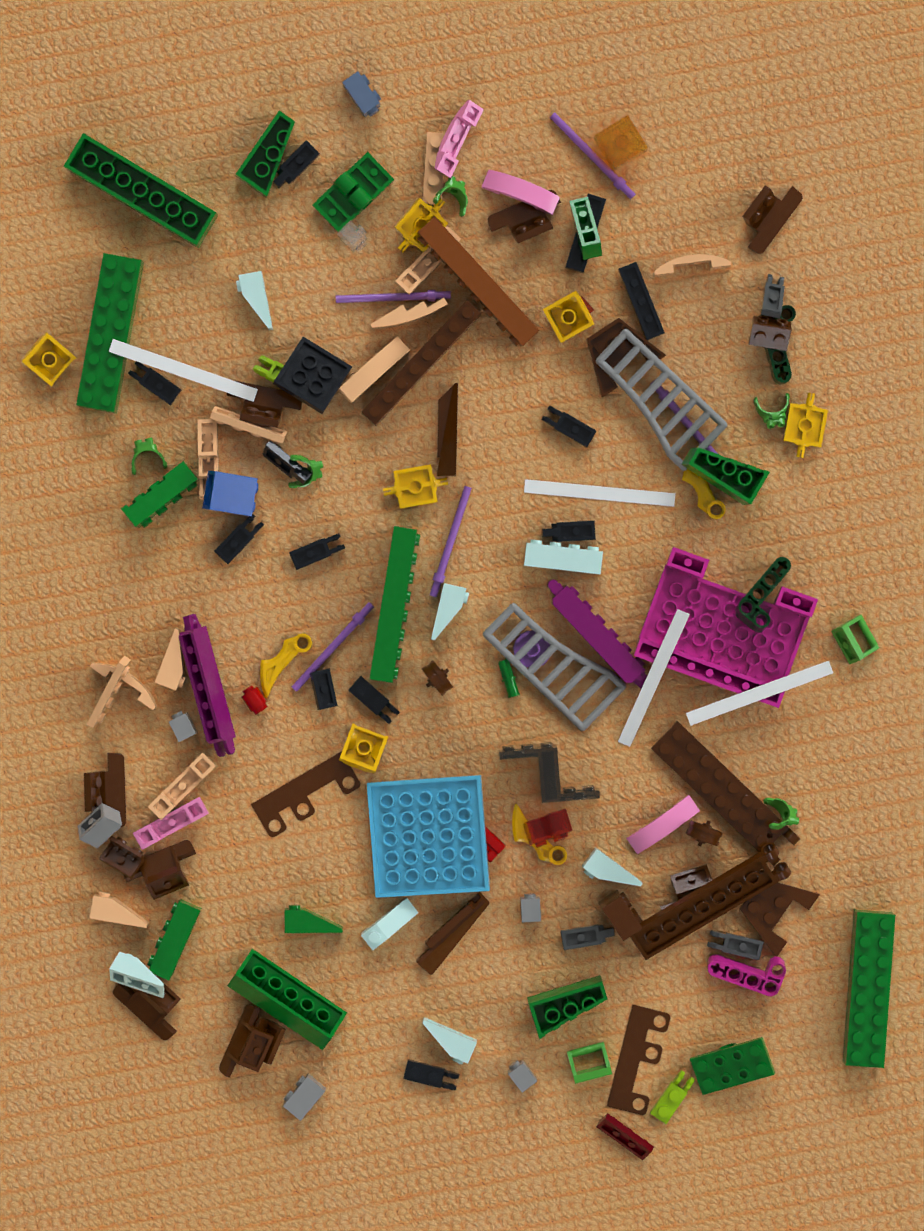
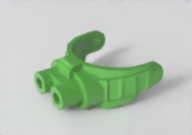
[433,176,468,217]
[754,393,790,429]
[131,438,168,475]
[288,455,323,488]
[763,798,799,830]

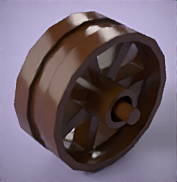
[422,660,453,696]
[686,820,723,847]

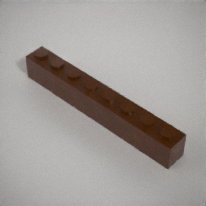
[362,300,481,426]

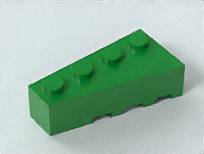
[235,110,295,198]
[681,447,770,505]
[121,461,199,528]
[527,975,608,1039]

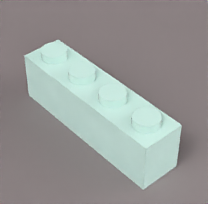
[524,539,603,575]

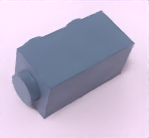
[342,72,381,117]

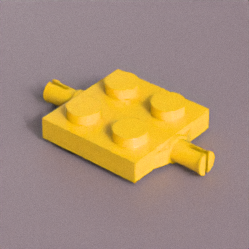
[394,198,448,253]
[783,393,828,458]
[383,464,448,509]

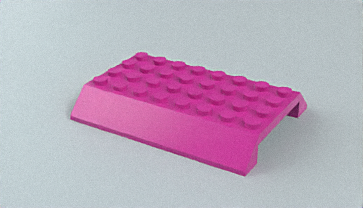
[634,547,818,708]

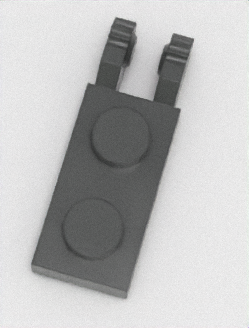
[761,274,785,319]
[707,930,764,960]

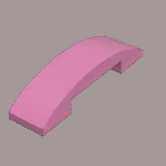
[435,100,484,178]
[481,170,560,215]
[626,795,700,854]
[133,797,209,850]

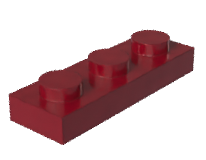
[596,1113,654,1160]

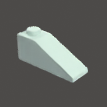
[236,271,273,330]
[431,583,469,640]
[582,847,643,886]
[361,898,419,950]
[109,952,164,998]
[423,1017,477,1064]

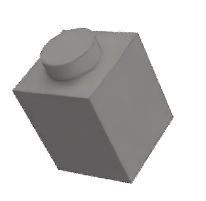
[169,711,198,742]
[520,893,541,923]
[508,1060,537,1093]

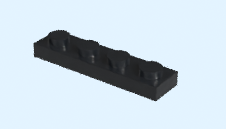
[565,194,606,273]
[618,262,665,340]

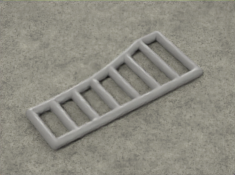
[595,329,728,471]
[483,603,626,731]

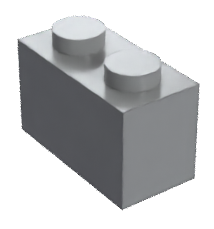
[78,803,122,848]
[283,1073,326,1121]

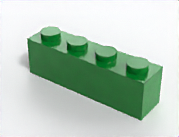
[147,899,202,981]

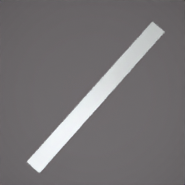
[109,339,258,402]
[524,479,675,507]
[618,609,690,747]
[686,661,833,726]

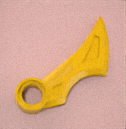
[682,446,726,520]
[260,633,313,698]
[512,804,567,865]

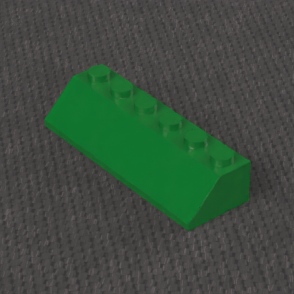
[227,949,347,1050]

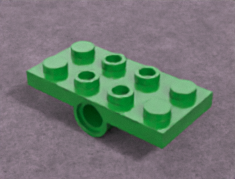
[312,152,394,233]
[690,1037,775,1095]

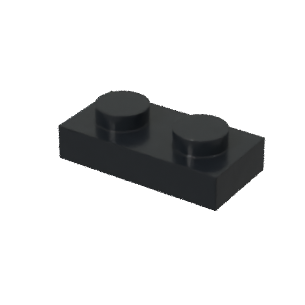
[310,668,338,710]

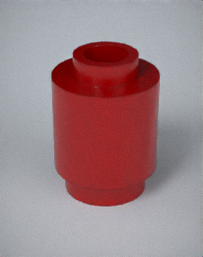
[241,685,268,715]

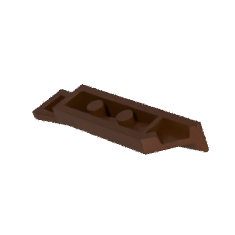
[437,383,458,477]
[416,892,489,975]

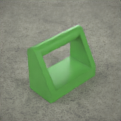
[831,615,880,664]
[567,1042,612,1084]

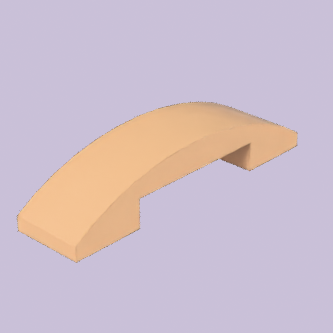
[395,226,461,295]
[653,254,731,277]
[90,663,157,710]
[148,753,216,820]

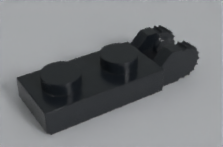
[128,361,182,405]
[541,406,596,448]
[214,514,264,564]
[289,533,345,570]
[348,676,400,724]
[403,1059,460,1090]

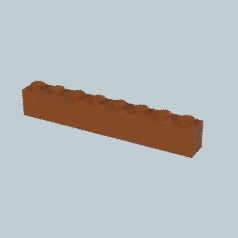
[417,216,540,346]

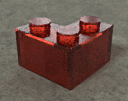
[523,809,573,848]

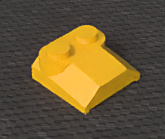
[543,291,595,343]
[22,332,77,387]
[339,723,388,773]

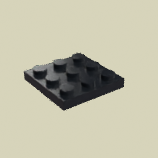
[273,337,352,414]

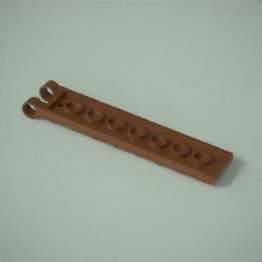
[651,721,800,866]
[630,843,791,960]

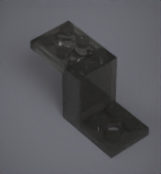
[498,742,600,803]

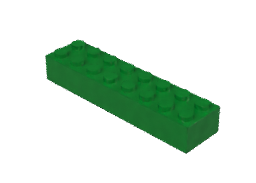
[64,133,218,249]
[76,253,144,414]
[370,526,420,683]
[842,909,896,1068]

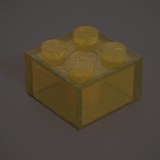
[594,115,648,171]

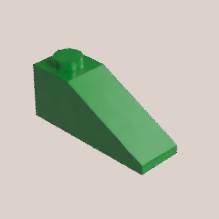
[569,197,602,260]
[285,905,343,933]

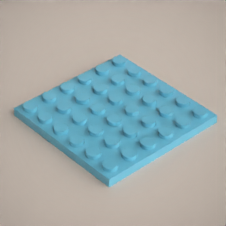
[367,775,490,898]

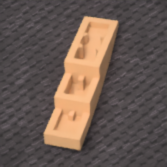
[370,298,448,330]
[338,336,410,403]
[198,419,219,500]

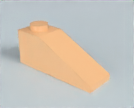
[154,628,186,691]
[89,891,149,928]

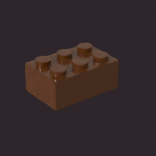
[598,890,643,941]

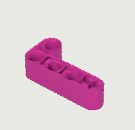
[707,954,786,996]

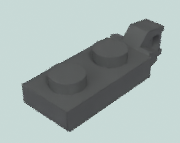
[560,924,615,950]

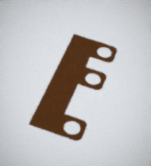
[251,751,360,837]
[607,1005,670,1115]

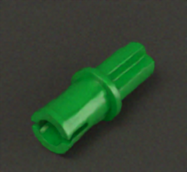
[498,659,520,698]

